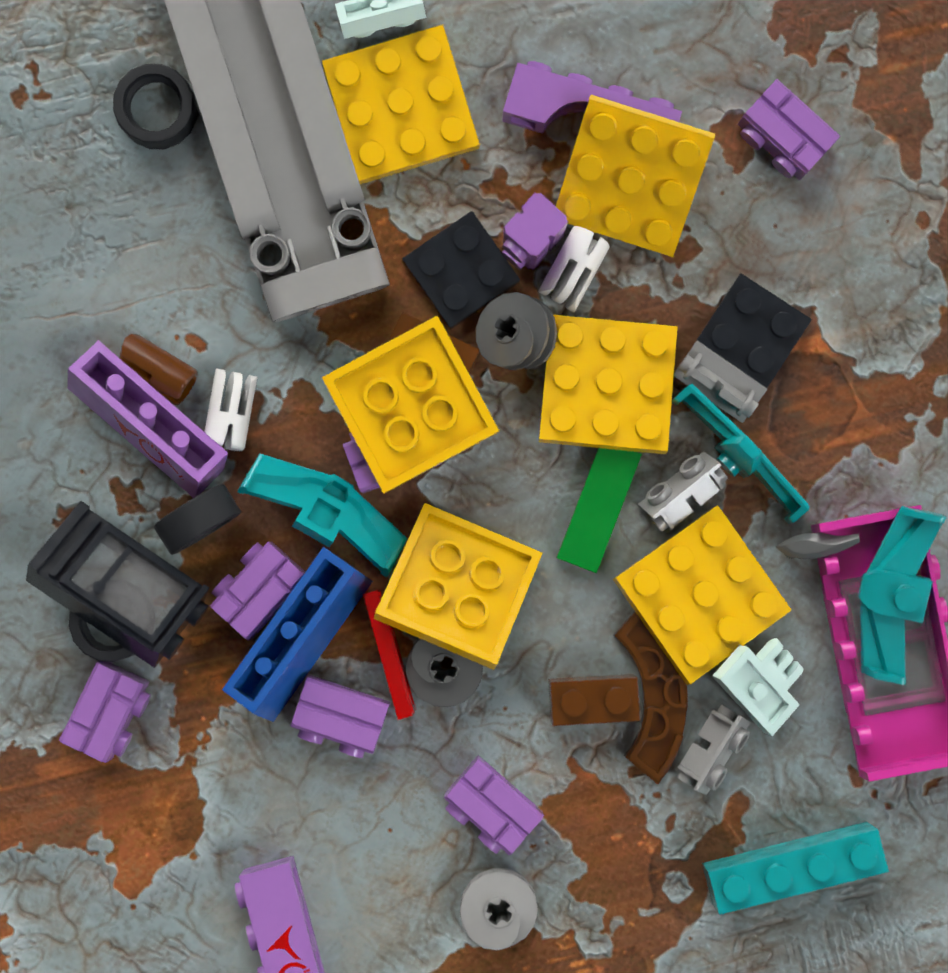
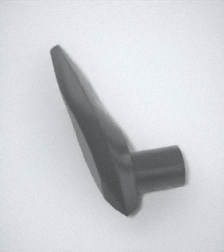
[776,533,860,559]

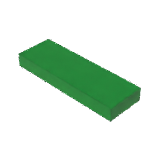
[556,448,642,573]

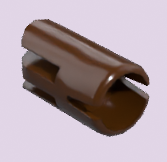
[119,334,198,406]

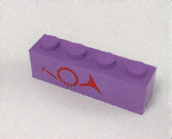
[67,340,228,498]
[235,856,325,973]

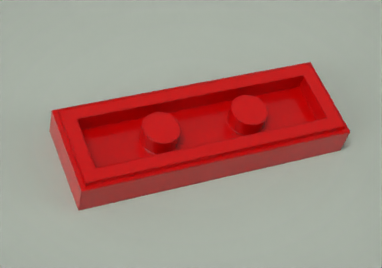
[363,589,417,720]

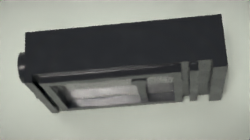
[26,501,210,668]

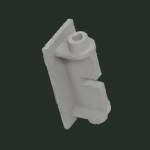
[674,340,767,423]
[638,451,728,532]
[677,704,751,795]

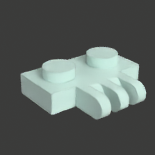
[712,638,804,736]

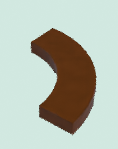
[614,611,688,784]

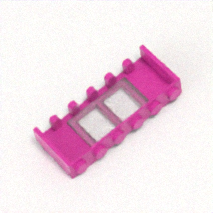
[811,505,948,782]

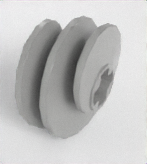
[460,868,538,950]

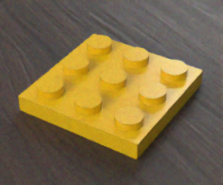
[322,24,480,184]
[556,94,715,257]
[539,315,678,454]
[322,316,500,494]
[373,503,543,670]
[613,505,792,685]

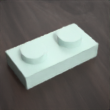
[335,0,426,39]

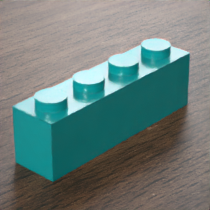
[702,822,889,915]

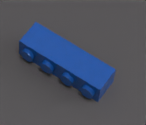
[222,547,373,722]

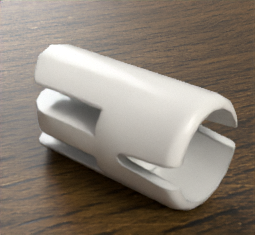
[538,226,610,313]
[204,368,257,451]

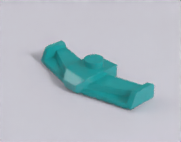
[672,384,810,524]
[237,453,408,578]
[858,506,947,685]

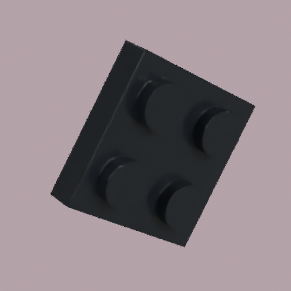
[402,211,520,330]
[693,273,812,388]

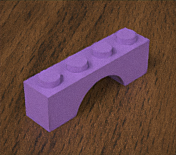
[502,61,682,133]

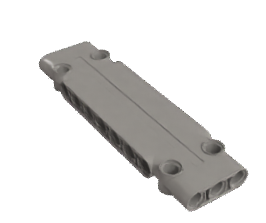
[164,0,390,323]

